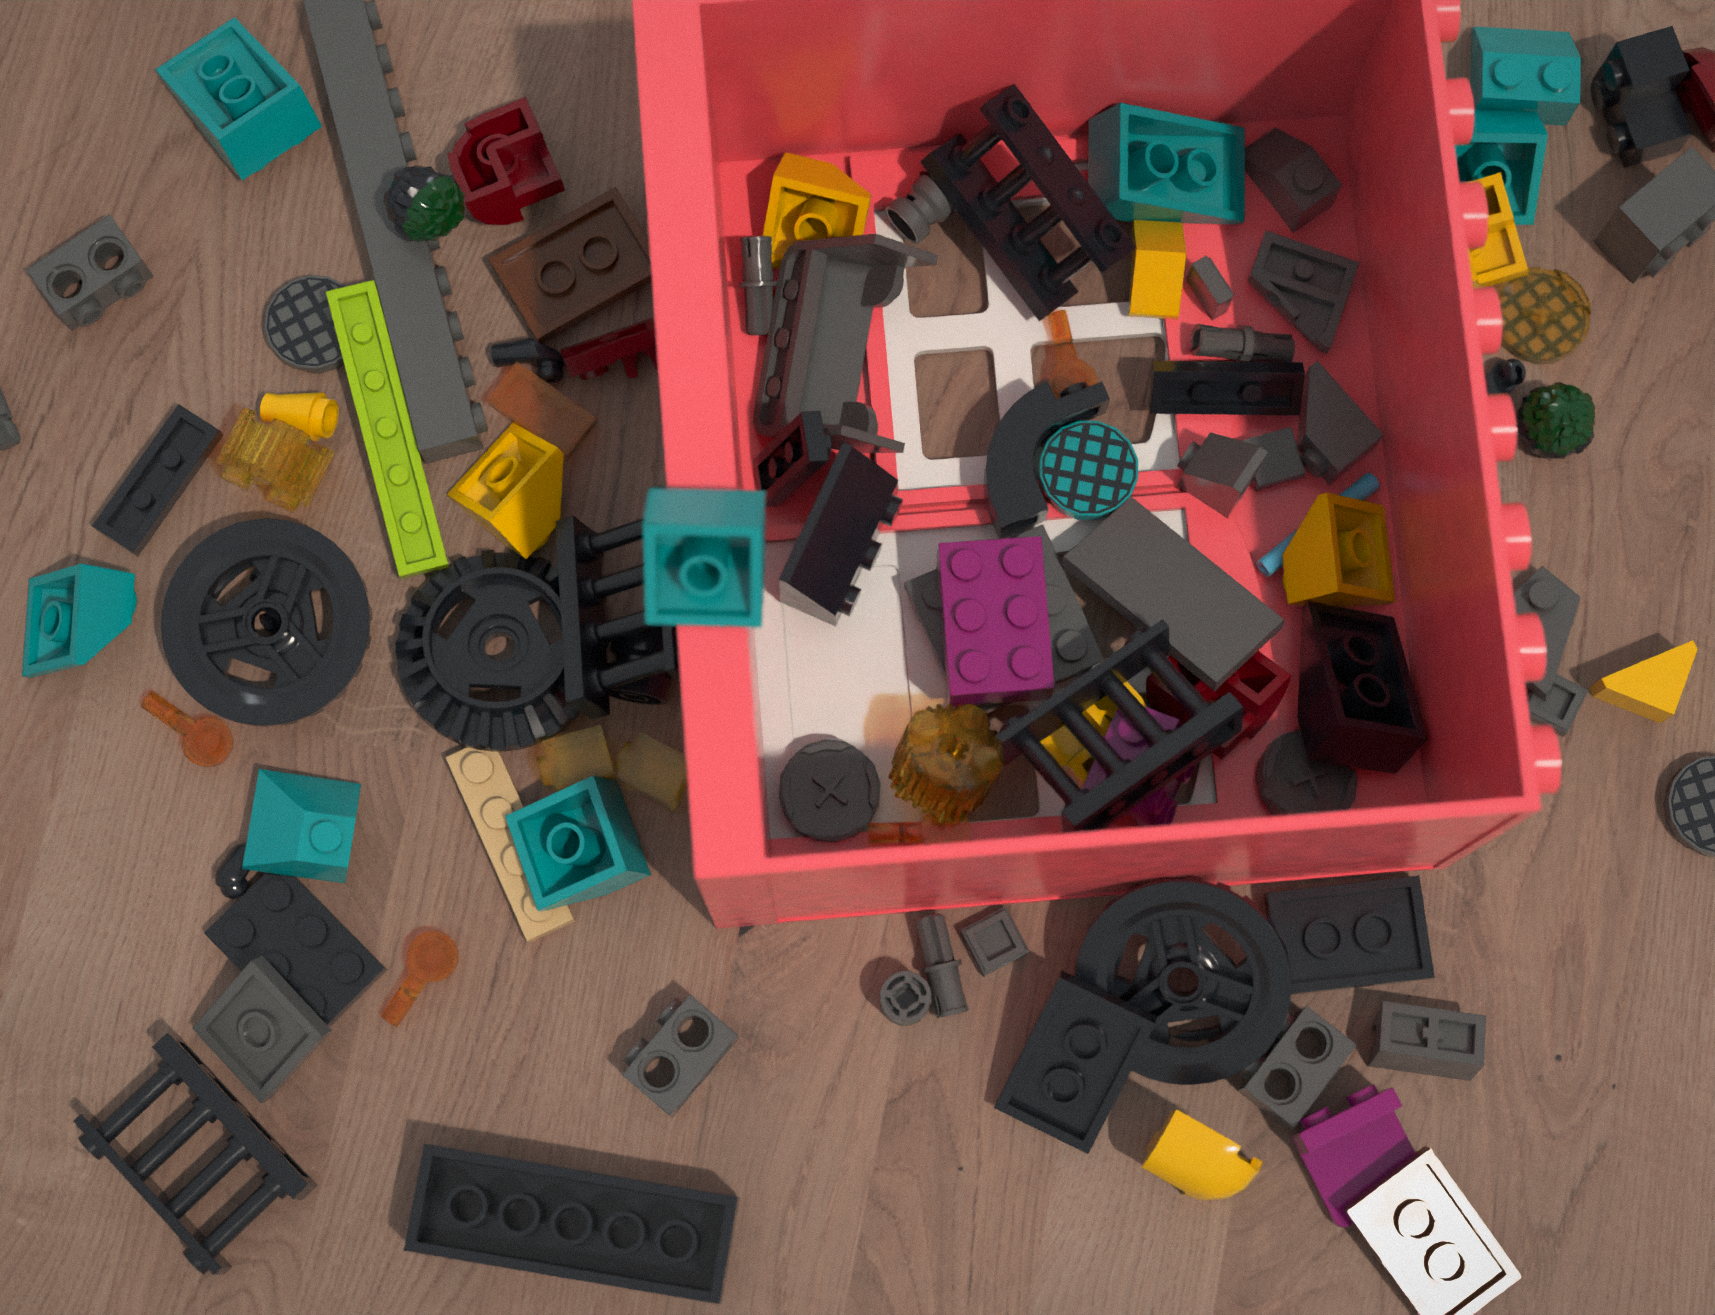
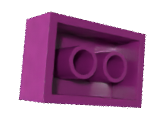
[936,536,1054,707]

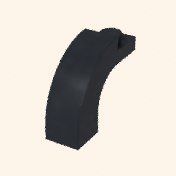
[984,381,1110,539]

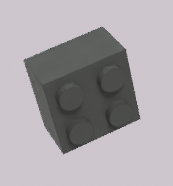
[1593,146,1715,283]

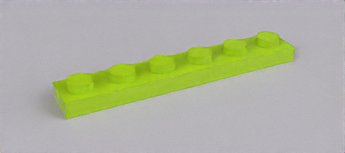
[326,280,449,580]

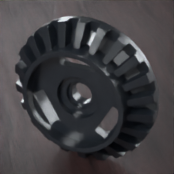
[161,518,373,727]
[395,550,581,752]
[1075,875,1292,1085]

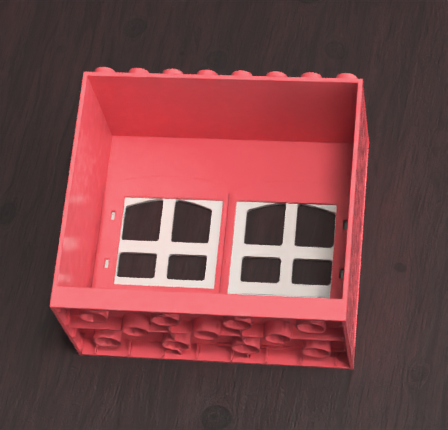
[632,0,1561,929]

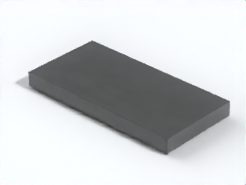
[1062,497,1284,691]

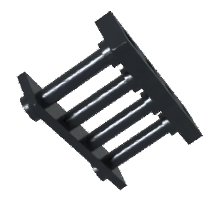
[921,84,1136,321]
[556,485,681,720]
[996,619,1243,834]
[73,1032,318,1275]

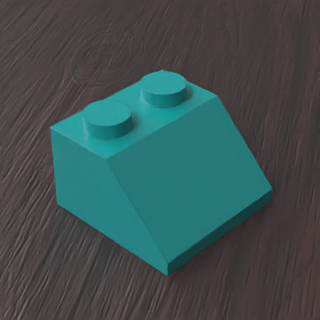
[1470,26,1581,126]
[1454,110,1548,225]
[643,488,766,627]
[505,775,651,912]

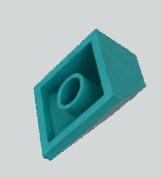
[22,563,137,678]
[242,769,361,884]

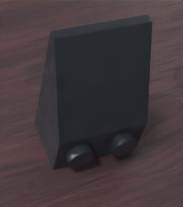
[1297,601,1427,774]

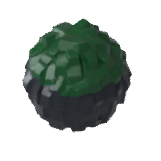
[384,165,465,242]
[1515,382,1595,460]

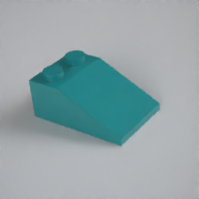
[155,17,323,181]
[1088,103,1245,225]

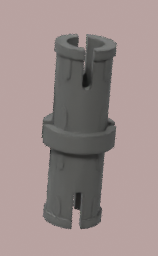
[1190,324,1295,362]

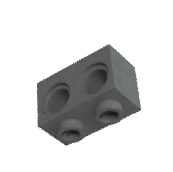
[27,214,154,331]
[622,995,739,1118]
[1237,1006,1357,1129]

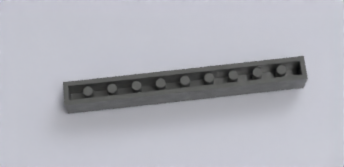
[303,0,488,464]

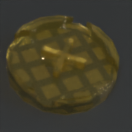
[1497,267,1591,364]

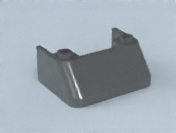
[753,234,938,453]

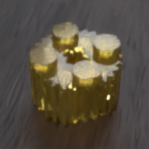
[216,407,335,513]
[888,704,1003,824]

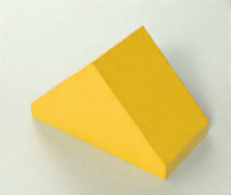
[1129,220,1186,319]
[1589,640,1698,723]

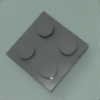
[192,956,332,1104]

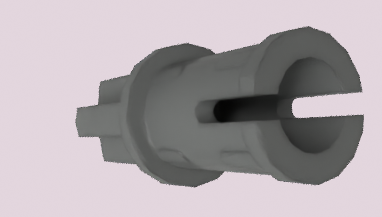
[739,236,777,335]
[916,913,969,1018]

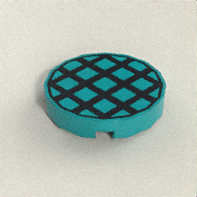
[1039,421,1138,520]

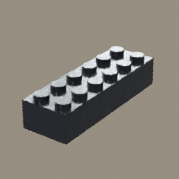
[404,1144,740,1304]

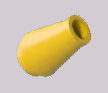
[260,392,339,441]

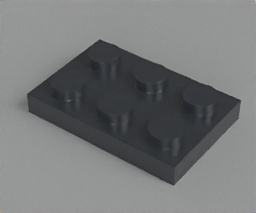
[204,873,388,1027]
[1264,875,1435,995]
[994,970,1157,1154]

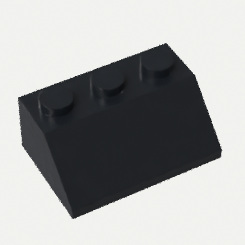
[779,442,903,626]

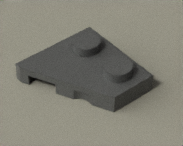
[1248,231,1359,354]
[1513,566,1580,701]

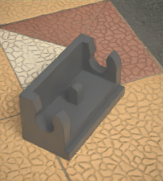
[1368,1001,1486,1081]

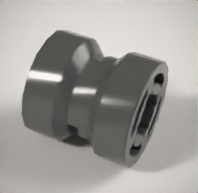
[885,174,954,244]
[879,971,931,1026]

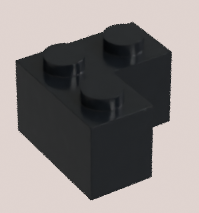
[1591,26,1692,168]

